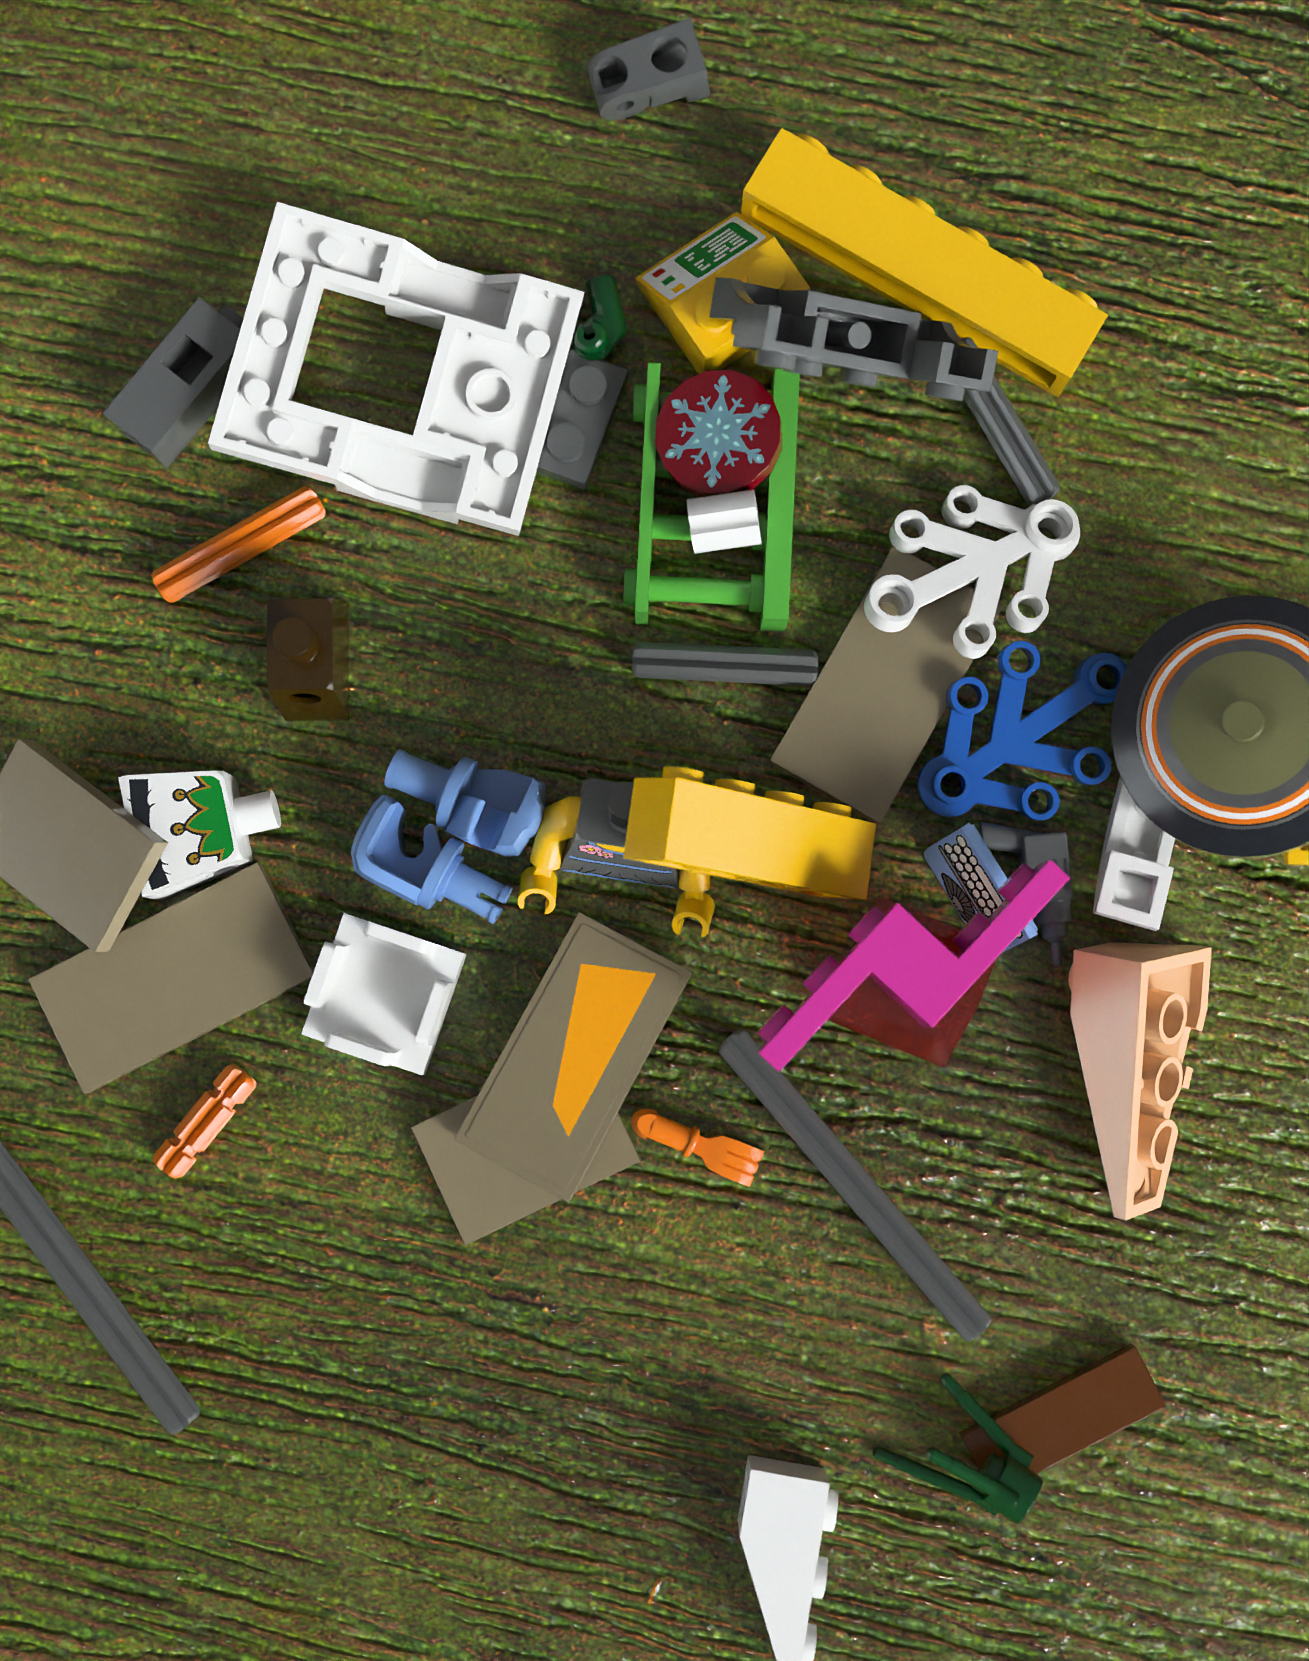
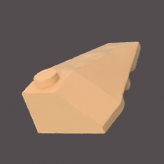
[1068,942,1212,1220]

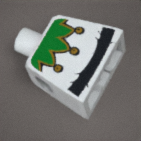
[118,771,281,900]

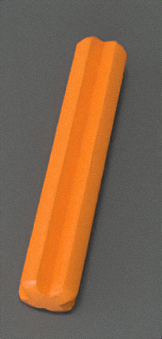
[151,485,326,603]

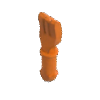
[631,1108,764,1187]

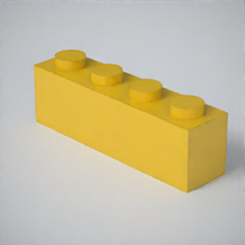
[623,766,876,900]

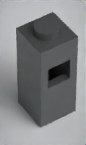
[103,297,243,469]

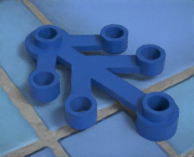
[917,641,1127,821]

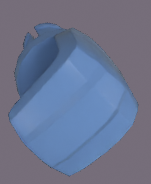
[384,749,547,857]
[351,794,513,924]

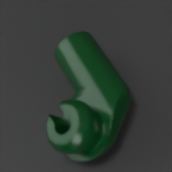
[573,275,627,361]

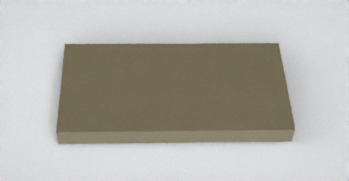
[769,546,1004,825]
[28,862,314,1094]

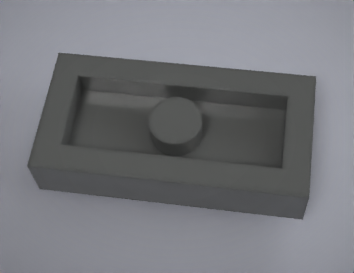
[536,349,628,490]

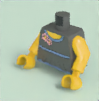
[518,778,715,937]

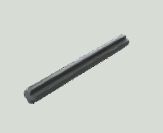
[718,1029,991,1341]
[0,1141,200,1435]

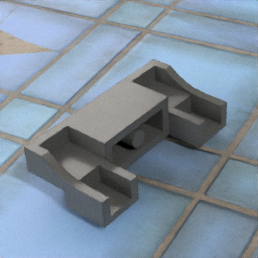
[709,278,998,401]

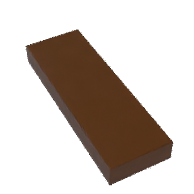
[959,1343,1167,1474]

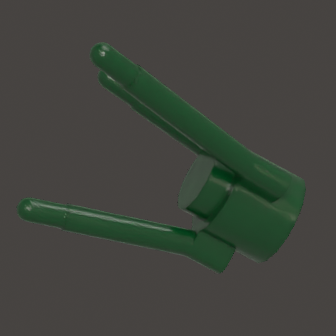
[873,1373,1043,1524]

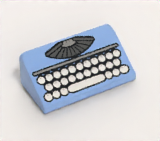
[923,823,1038,953]

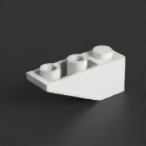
[737,1455,839,1661]

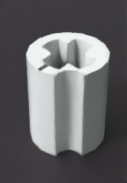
[687,489,761,554]

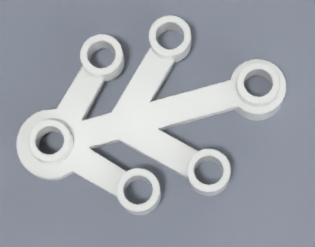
[864,485,1080,659]

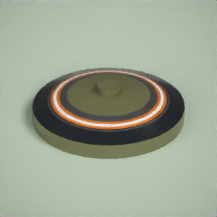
[1111,596,1309,859]

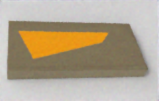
[454,912,692,1203]

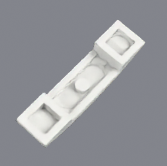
[1093,777,1175,931]

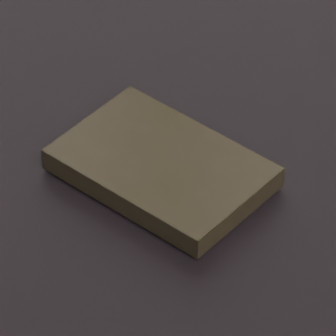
[0,738,168,952]
[411,1096,641,1245]

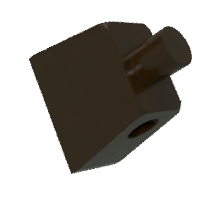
[267,598,349,721]

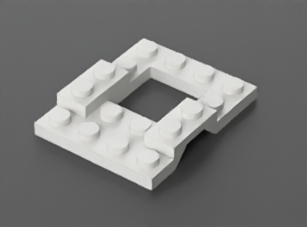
[208,202,584,536]

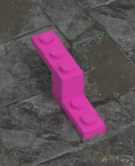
[756,860,1070,1072]

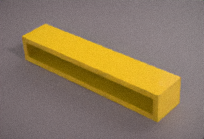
[741,128,1108,398]

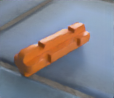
[153,1064,256,1179]

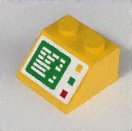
[635,211,810,374]

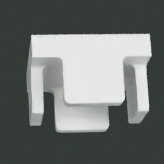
[302,913,467,1075]

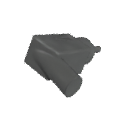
[978,821,1073,968]

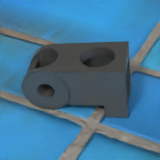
[586,18,711,120]

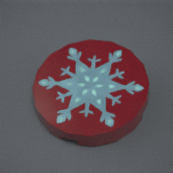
[655,370,783,497]

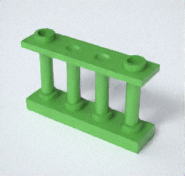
[623,363,800,632]

